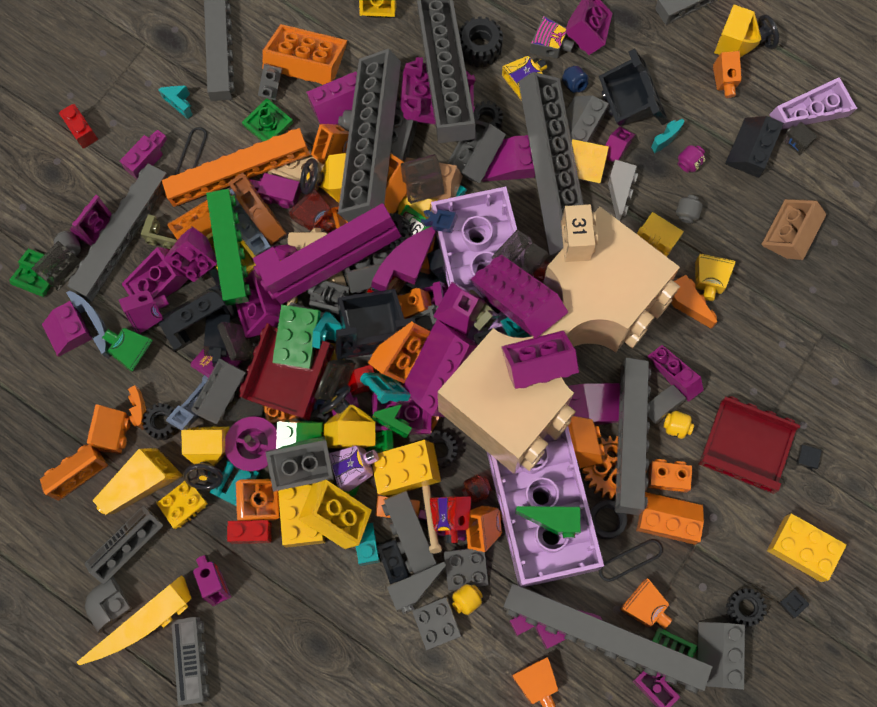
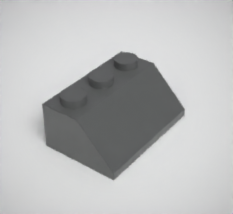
[566,95,609,143]
[447,119,506,183]
[697,622,745,690]

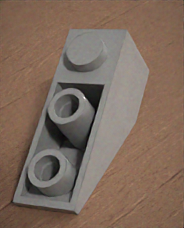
[608,160,638,221]

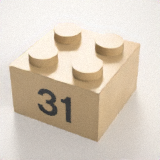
[561,205,598,262]

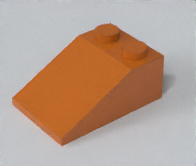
[368,321,431,383]

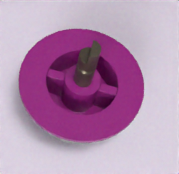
[225,417,277,471]

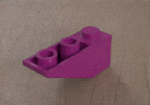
[648,345,704,402]

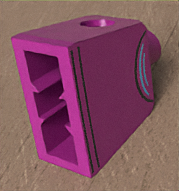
[119,290,169,334]

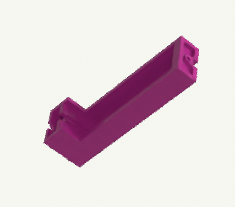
[253,203,401,305]

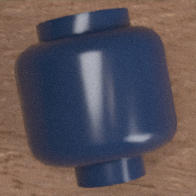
[562,66,589,93]

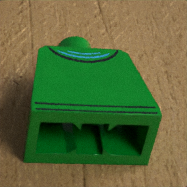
[102,328,153,372]

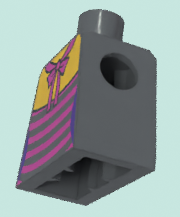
[530,16,575,58]

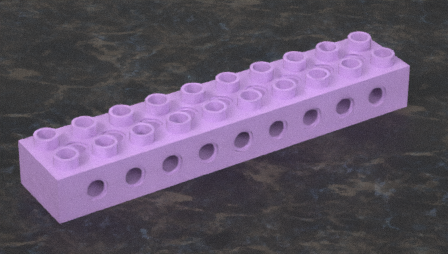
[431,187,604,588]

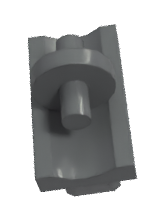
[258,63,282,100]

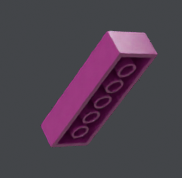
[471,255,568,339]

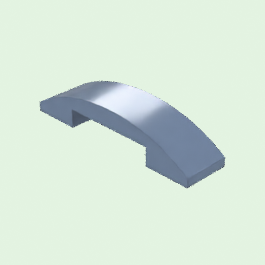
[230,189,271,256]
[66,291,111,359]
[166,375,208,430]

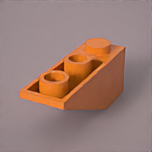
[671,275,718,328]

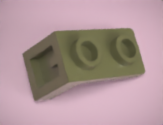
[141,214,177,249]
[470,290,500,331]

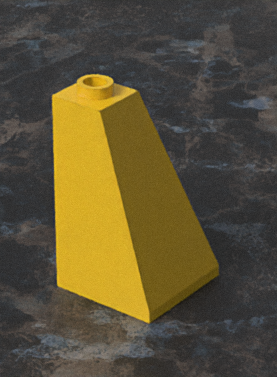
[93,448,183,515]

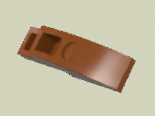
[228,172,287,245]

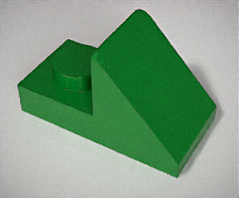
[372,405,412,438]
[363,430,393,454]

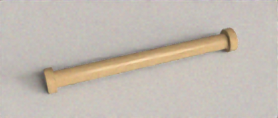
[422,485,442,553]

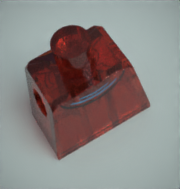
[289,189,335,233]

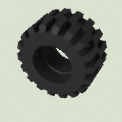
[459,16,503,67]

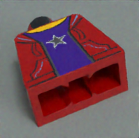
[430,497,471,543]

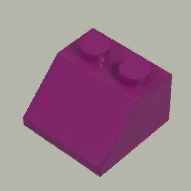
[42,301,93,357]

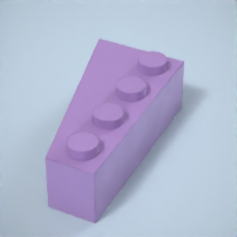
[769,77,857,129]

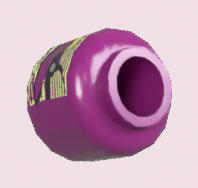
[678,145,705,173]

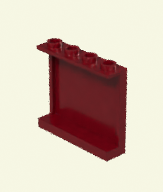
[239,323,335,421]
[698,396,801,494]

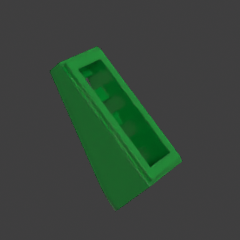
[652,627,697,658]

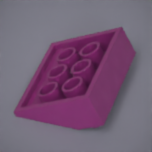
[403,319,478,417]

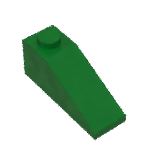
[515,506,581,539]

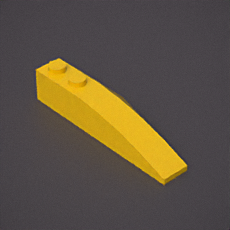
[77,575,192,665]

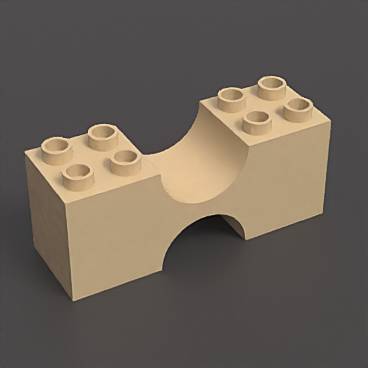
[438,207,680,473]

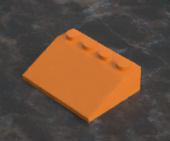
[262,24,347,85]

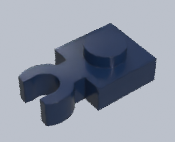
[421,210,458,233]

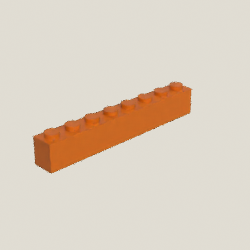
[162,128,310,207]

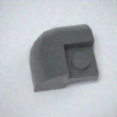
[85,576,132,634]

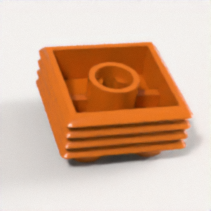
[236,479,279,521]

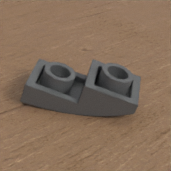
[647,385,687,424]

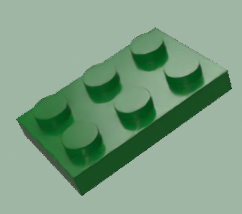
[272,305,321,369]

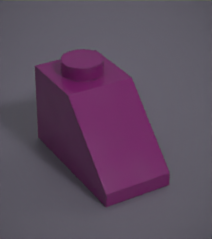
[605,126,636,162]

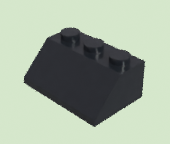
[725,116,784,178]

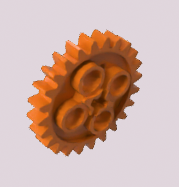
[582,436,647,500]

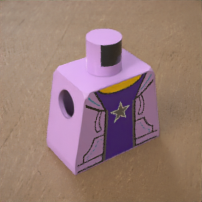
[329,446,379,492]

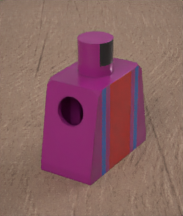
[193,555,231,606]

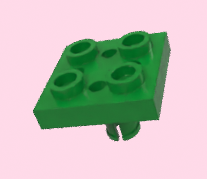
[242,98,293,142]

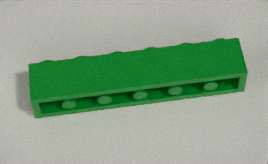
[206,189,251,306]

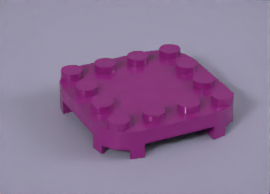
[400,57,475,124]

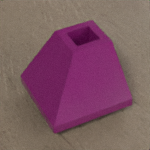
[164,226,217,282]
[433,282,486,336]

